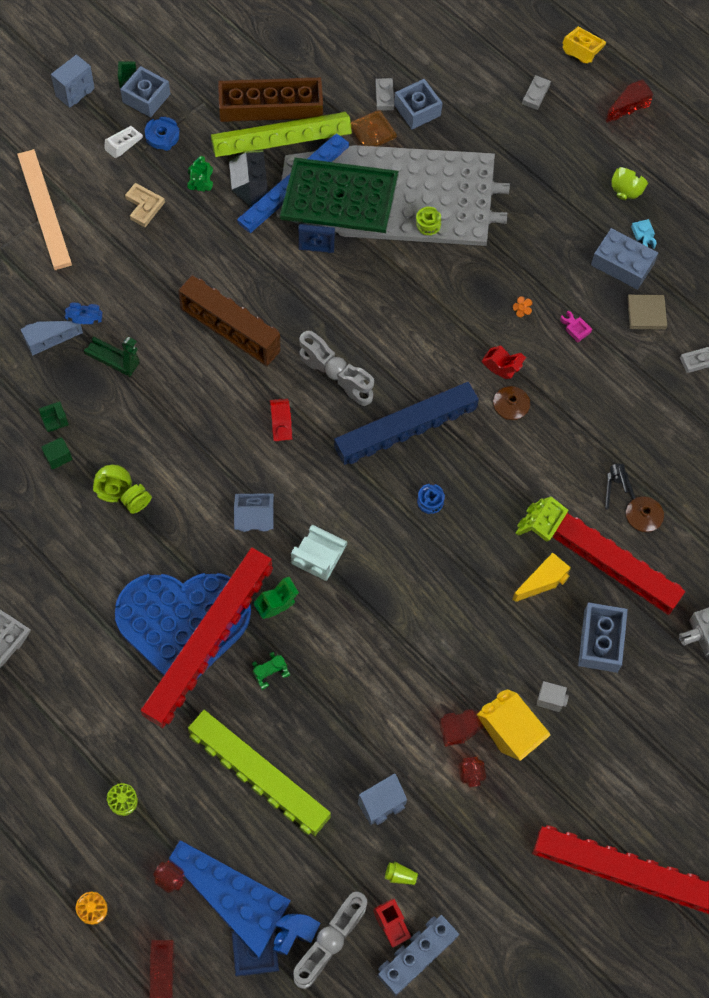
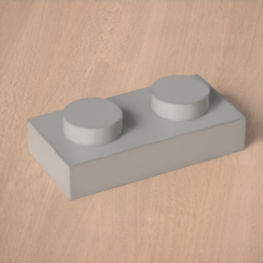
[522,75,551,110]
[375,78,394,110]
[680,347,709,373]

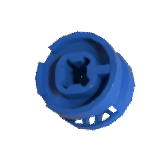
[417,484,445,514]

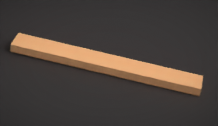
[17,149,72,270]

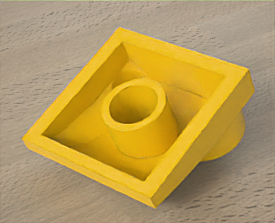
[563,26,606,64]

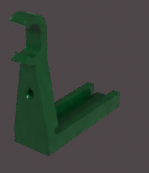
[84,337,140,377]

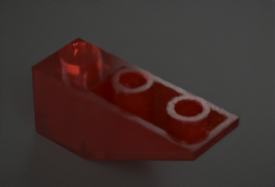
[606,79,653,122]
[439,709,484,747]
[150,940,175,998]

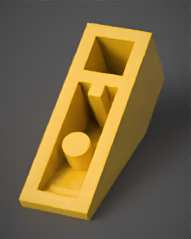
[513,553,571,602]

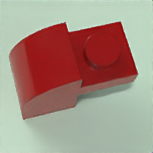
[481,345,526,379]
[270,398,293,441]
[373,898,411,948]

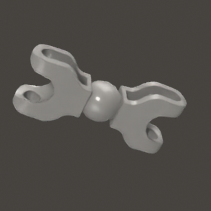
[299,331,374,406]
[293,892,367,989]

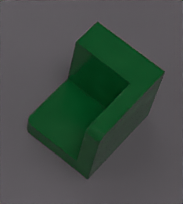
[118,61,137,88]
[39,401,69,432]
[41,437,72,470]

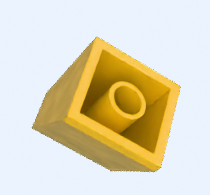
[477,689,550,761]

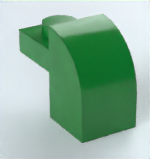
[254,577,299,619]

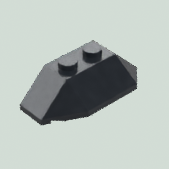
[229,149,268,208]

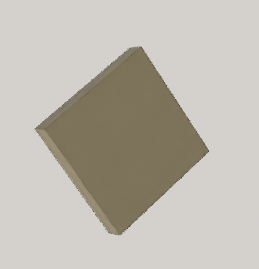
[627,295,667,329]

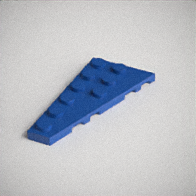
[169,840,291,959]

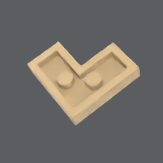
[125,183,165,227]

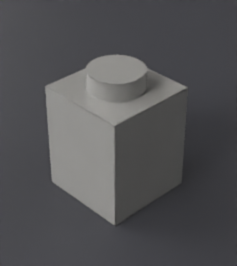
[536,681,569,712]

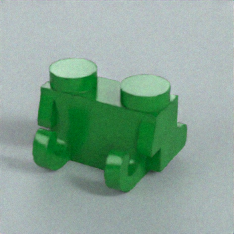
[188,156,213,192]
[252,652,290,690]

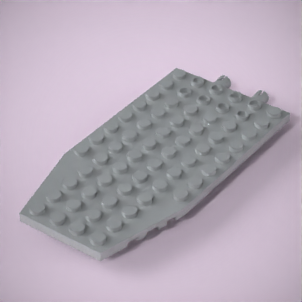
[276,145,510,246]

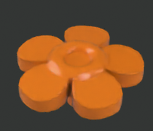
[513,296,532,317]

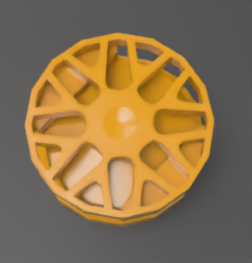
[76,892,108,925]

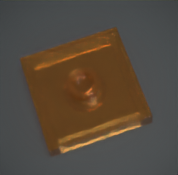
[350,110,397,147]

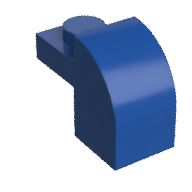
[272,914,321,955]

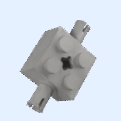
[679,608,709,656]

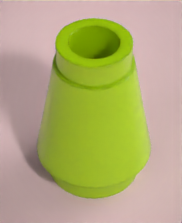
[385,862,418,885]

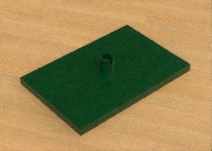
[280,157,399,233]

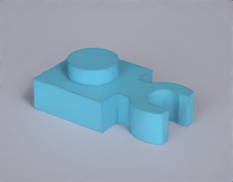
[631,219,656,249]

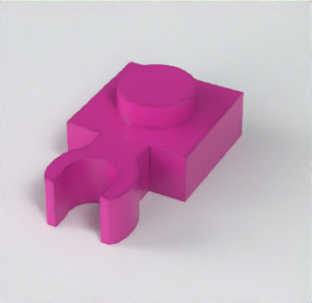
[560,311,592,342]

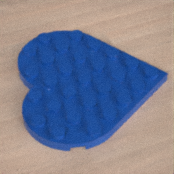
[115,573,251,680]

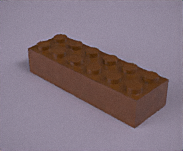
[218,77,323,122]
[178,275,281,367]

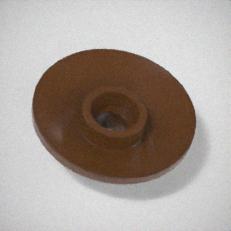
[493,386,530,420]
[626,497,664,532]

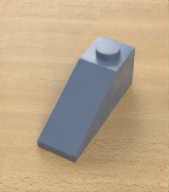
[21,321,83,355]

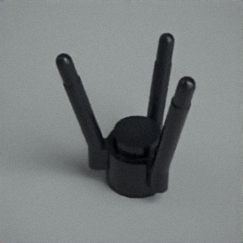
[605,464,635,510]

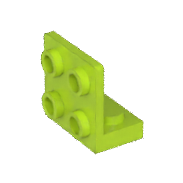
[516,496,568,542]

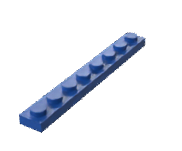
[237,133,349,233]

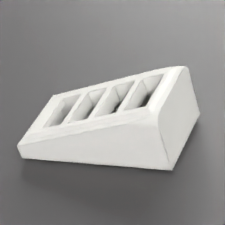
[105,126,143,158]

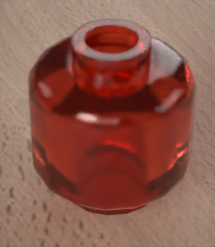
[458,756,486,787]
[153,860,186,893]

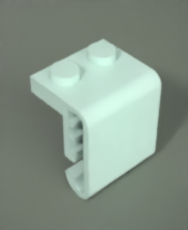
[291,525,347,581]

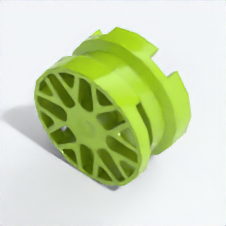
[416,206,441,236]
[121,484,152,514]
[107,783,138,816]

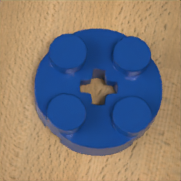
[145,117,180,151]
[65,303,103,324]

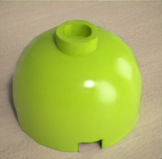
[612,167,648,200]
[93,465,132,502]

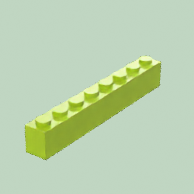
[211,112,352,157]
[188,710,331,836]

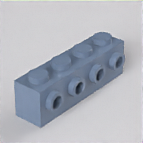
[377,915,459,997]

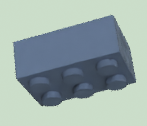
[591,228,658,290]
[578,603,628,673]

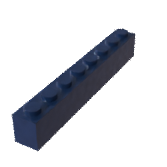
[334,381,479,465]

